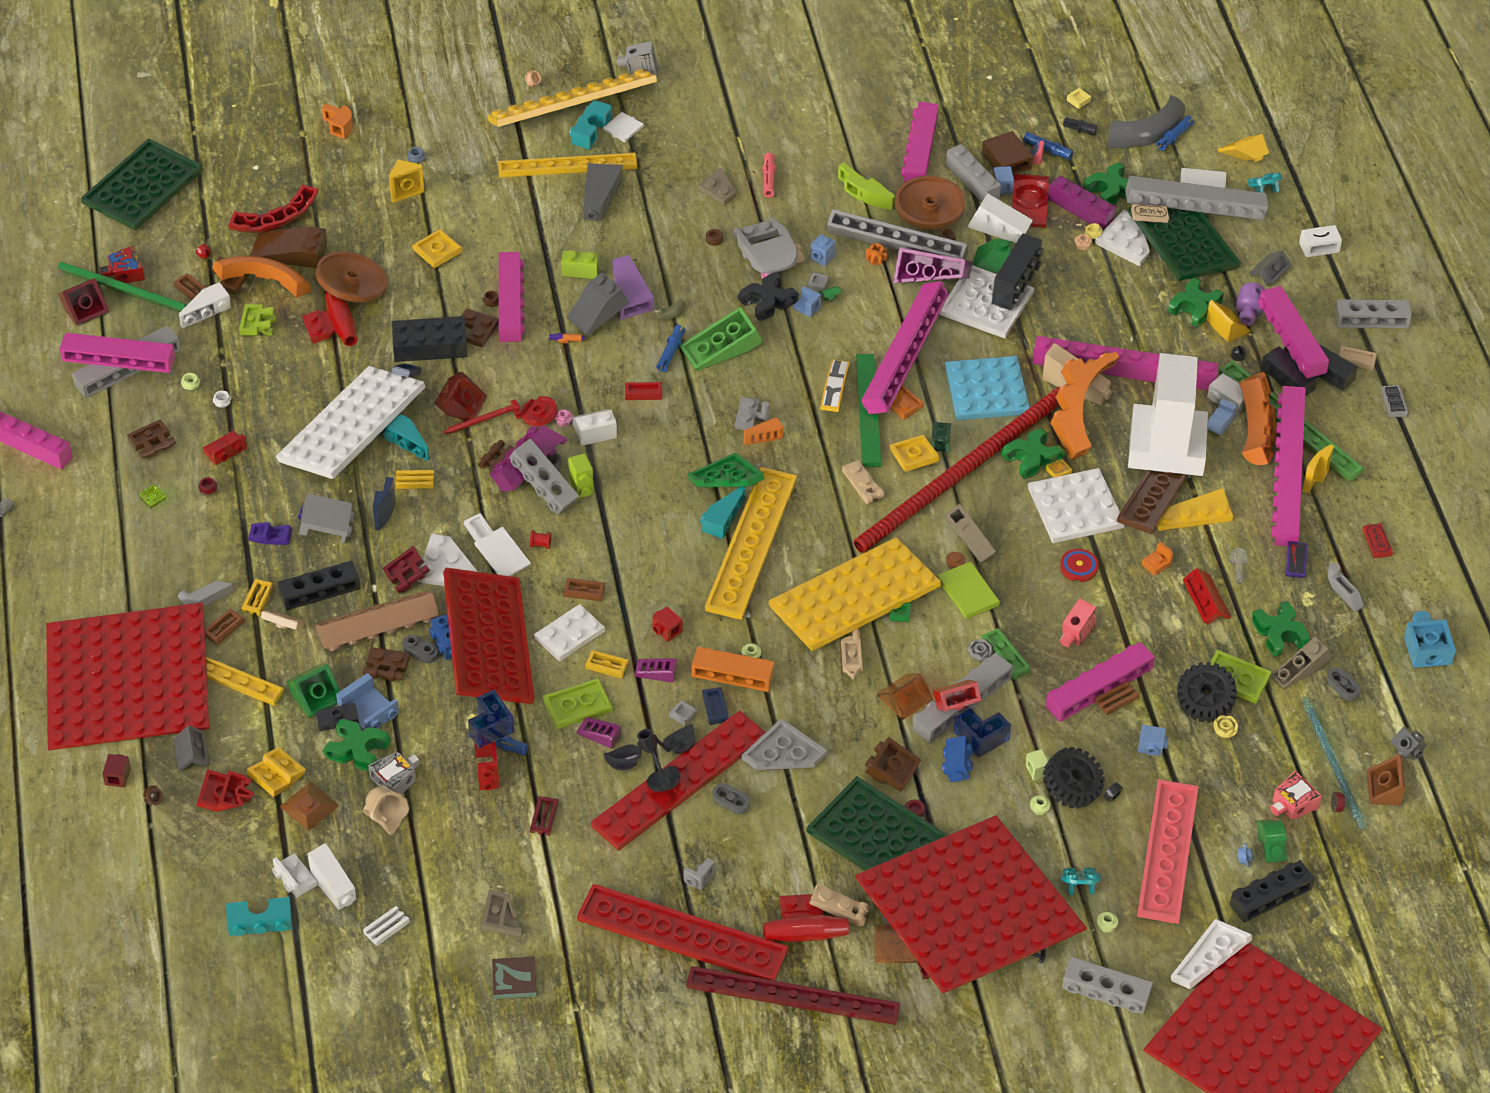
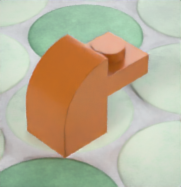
[322,103,353,139]

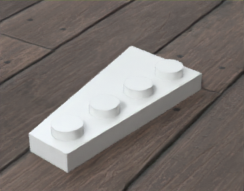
[1171,919,1252,989]

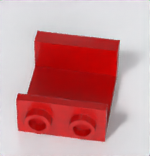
[473,725,500,791]

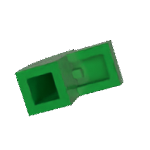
[1256,818,1287,863]

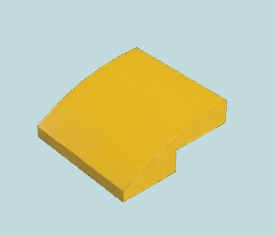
[1302,445,1334,493]
[247,747,306,797]

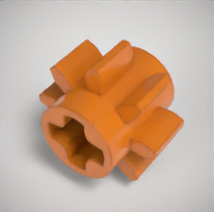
[866,243,887,265]

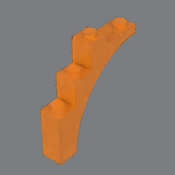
[1050,351,1119,460]

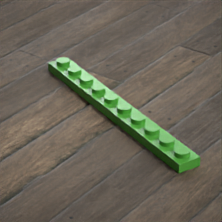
[1219,360,1364,482]

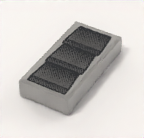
[1381,385,1408,418]

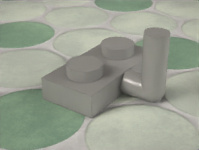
[735,397,769,430]

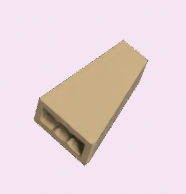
[1042,343,1112,405]

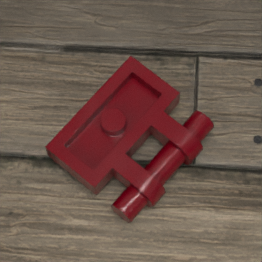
[382,546,430,594]

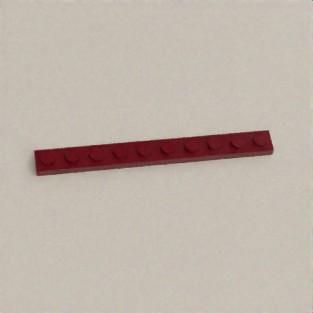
[686,966,900,1025]

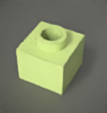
[1026,749,1049,781]

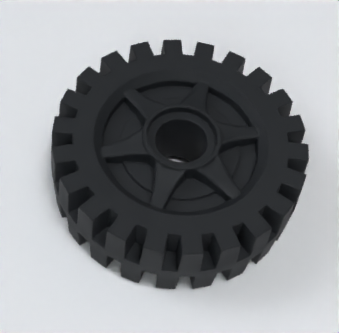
[1177,662,1237,723]
[1043,747,1105,809]

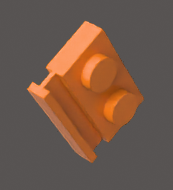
[890,385,924,420]

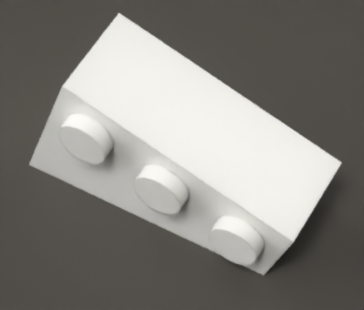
[967,193,1033,243]

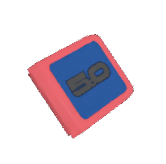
[1030,140,1044,165]

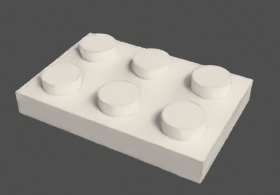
[534,604,605,662]

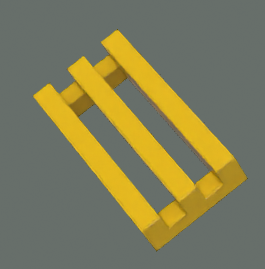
[395,470,434,489]
[242,579,274,616]
[585,650,629,679]

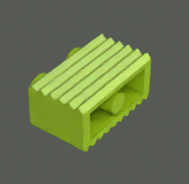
[561,250,599,279]
[568,454,594,498]

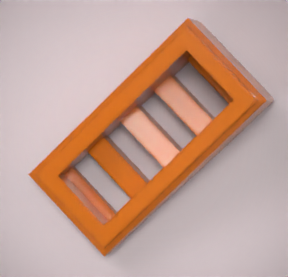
[744,417,783,445]

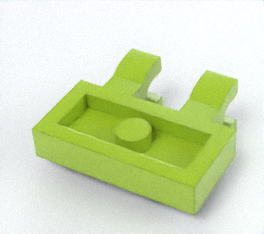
[239,304,276,336]

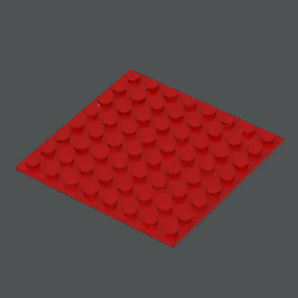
[46,602,210,751]
[855,815,1087,994]
[1143,943,1383,1093]

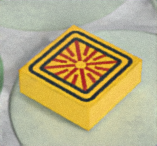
[1046,459,1072,478]

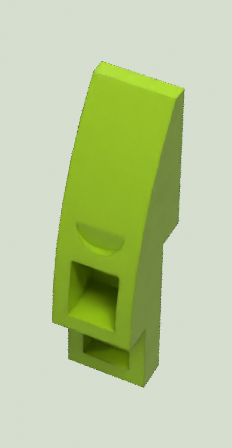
[838,162,895,210]

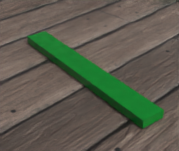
[58,262,187,312]
[856,354,881,467]

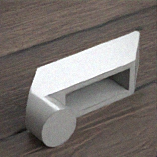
[1327,563,1364,612]
[178,581,234,606]

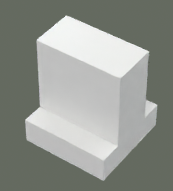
[1128,353,1208,476]

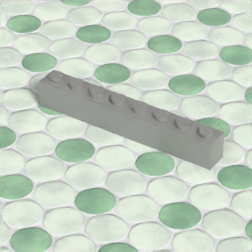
[1126,176,1268,220]
[827,209,969,260]

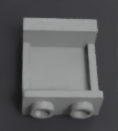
[299,493,354,543]

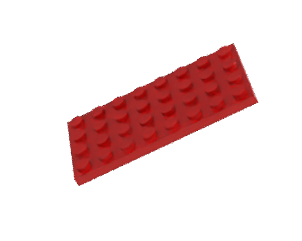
[443,567,535,704]

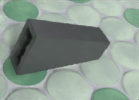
[583,163,623,220]

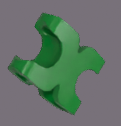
[1083,162,1128,206]
[1168,277,1224,328]
[1001,428,1065,479]
[1251,601,1310,657]
[323,719,392,772]

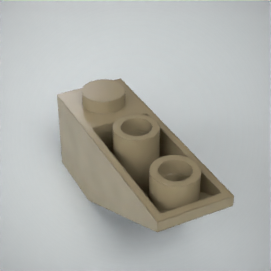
[944,504,996,564]
[1271,636,1333,689]

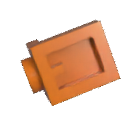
[1142,542,1173,576]

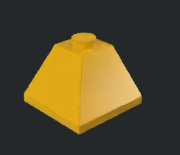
[1217,134,1269,162]

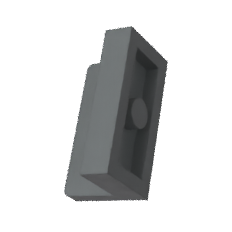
[1249,251,1291,285]
[174,725,209,771]

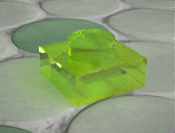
[139,484,166,509]

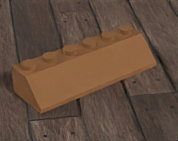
[314,590,439,651]

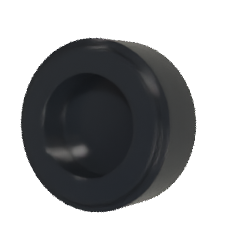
[1104,782,1123,802]

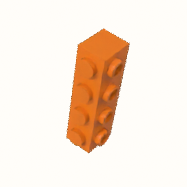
[692,647,774,692]

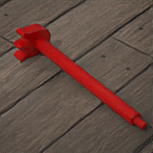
[443,399,522,434]

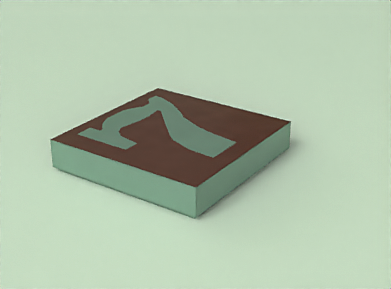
[492,956,536,999]

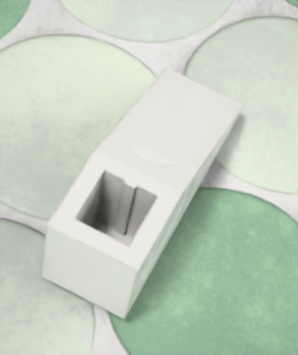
[179,282,231,328]

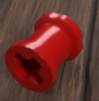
[530,530,552,549]

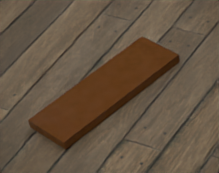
[1117,470,1189,534]

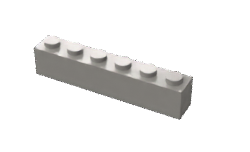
[72,325,181,399]
[912,653,1013,744]

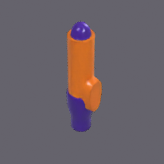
[549,333,585,343]

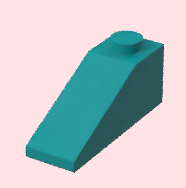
[700,487,746,539]

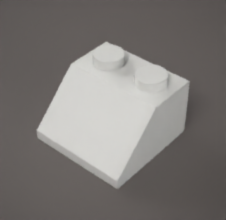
[572,409,617,446]

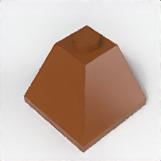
[280,781,339,831]

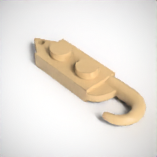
[841,628,863,680]

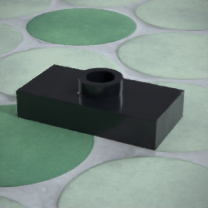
[316,703,359,732]

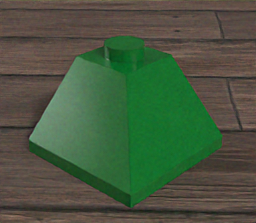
[972,238,1013,274]

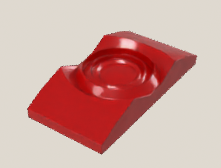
[1012,174,1049,228]

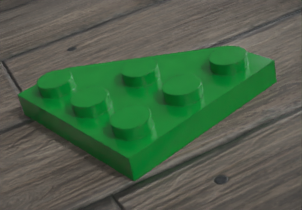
[688,452,765,487]

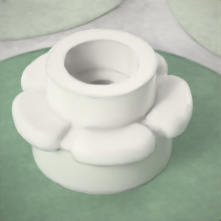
[213,391,231,408]

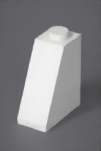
[308,843,356,910]

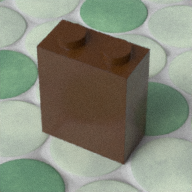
[982,131,1033,175]

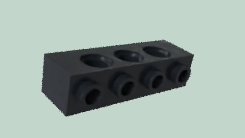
[278,561,361,611]

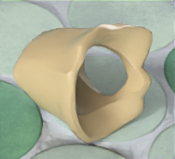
[363,785,409,835]

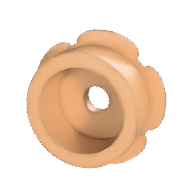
[525,70,541,87]
[1074,234,1092,250]

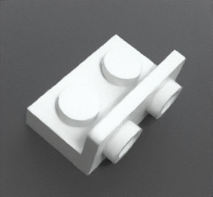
[272,853,318,898]

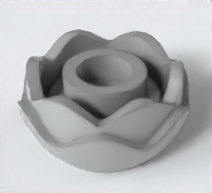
[968,639,993,661]

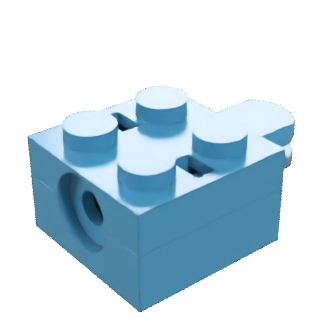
[1404,611,1456,668]

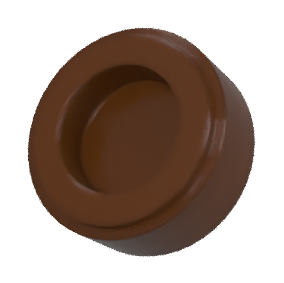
[706,229,723,246]

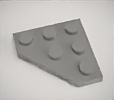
[742,719,827,770]

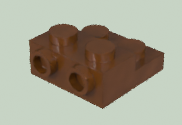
[865,737,921,792]

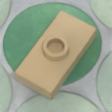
[261,610,305,630]

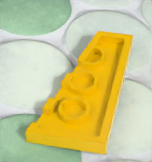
[1158,488,1233,531]

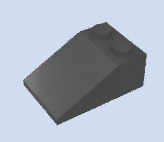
[567,272,629,337]

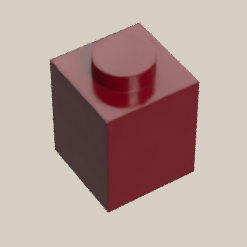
[102,754,131,788]

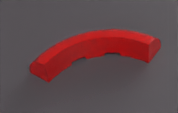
[228,184,319,233]

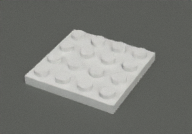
[939,266,1034,338]
[1028,468,1125,543]

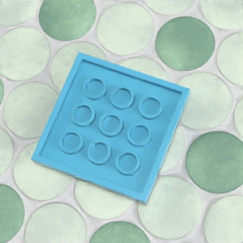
[945,356,1030,420]

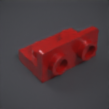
[202,430,247,465]

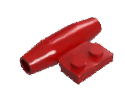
[302,292,358,346]
[763,894,849,942]

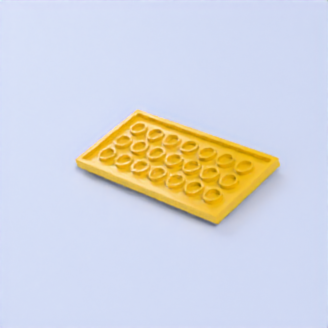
[769,537,941,651]

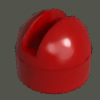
[195,243,212,259]

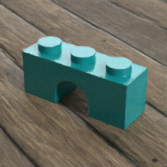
[569,100,612,150]
[226,897,292,936]

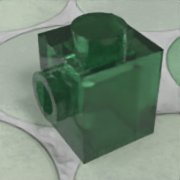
[931,422,952,452]

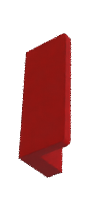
[1183,568,1231,625]

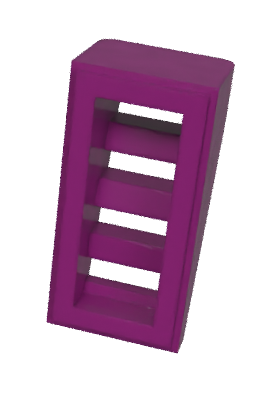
[635,658,677,682]
[576,717,621,749]

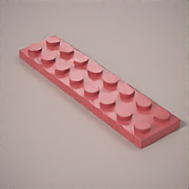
[1137,779,1198,924]

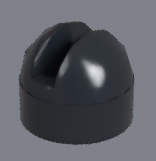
[1231,345,1246,361]

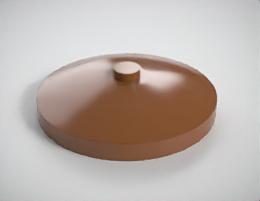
[895,176,965,230]
[316,251,388,302]

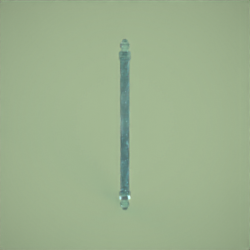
[1302,697,1366,829]

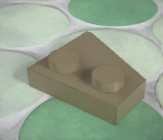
[698,168,736,206]
[480,890,522,937]

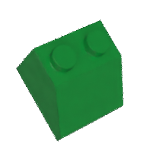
[286,663,340,717]

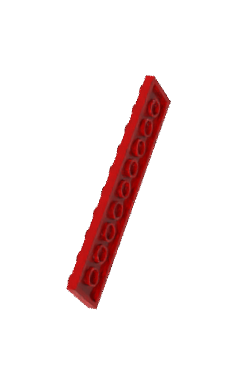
[591,710,766,851]
[577,883,789,981]

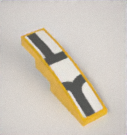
[820,359,850,412]

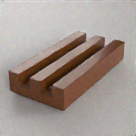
[173,273,206,300]
[563,578,605,602]
[205,608,245,645]
[1095,681,1139,715]

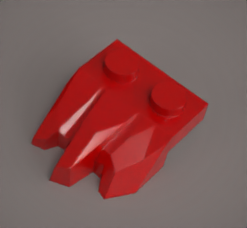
[196,769,255,812]

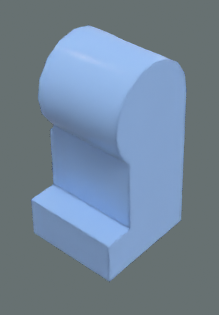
[1207,399,1237,435]

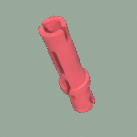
[762,153,776,198]

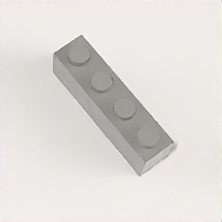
[946,144,1001,203]

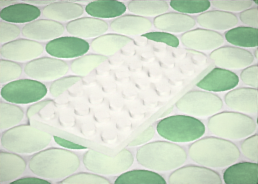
[276,366,426,479]

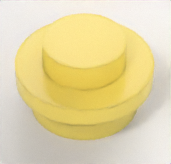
[1085,223,1103,239]

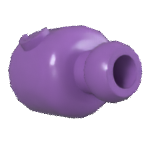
[1236,282,1266,325]

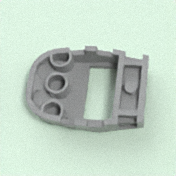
[734,217,798,274]

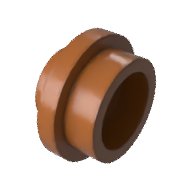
[946,552,965,569]

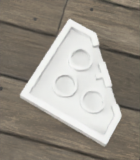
[1095,209,1150,266]
[417,534,478,586]

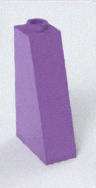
[612,255,654,320]

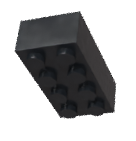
[991,233,1043,311]
[392,316,467,362]

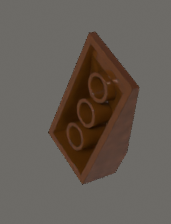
[250,227,327,268]

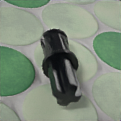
[1063,117,1098,136]

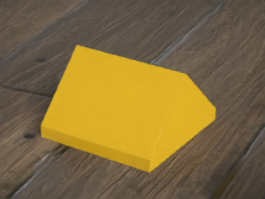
[389,159,424,203]
[1206,300,1251,342]

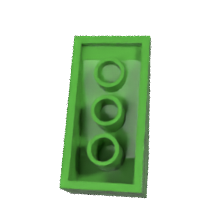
[680,307,763,371]

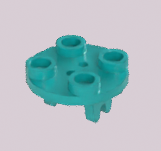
[1248,172,1283,193]
[1060,867,1102,895]

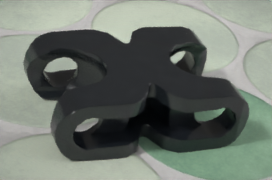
[738,272,799,321]

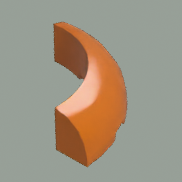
[212,256,312,298]
[1239,372,1276,465]

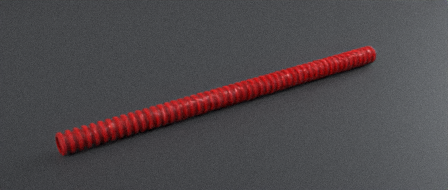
[853,386,1061,553]

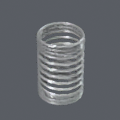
[0,498,14,517]

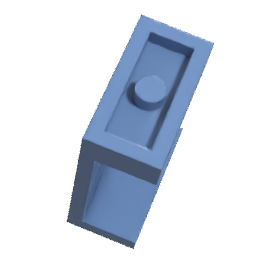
[336,673,399,730]

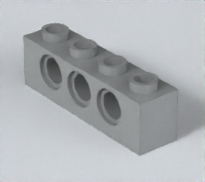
[1334,300,1411,328]
[509,439,579,515]
[1062,957,1153,1014]

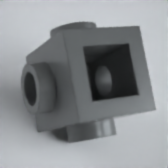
[1390,727,1428,760]

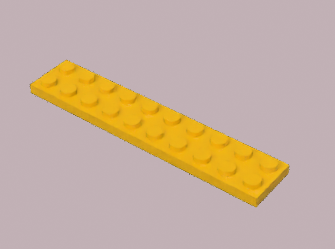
[487,69,657,127]
[705,467,797,620]

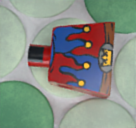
[100,245,145,283]

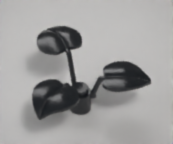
[604,724,695,792]

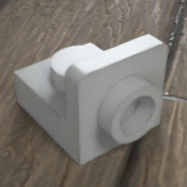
[684,858,715,890]

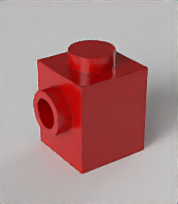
[652,606,683,642]

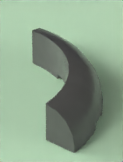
[1107,95,1185,149]

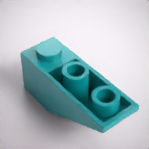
[383,413,429,461]

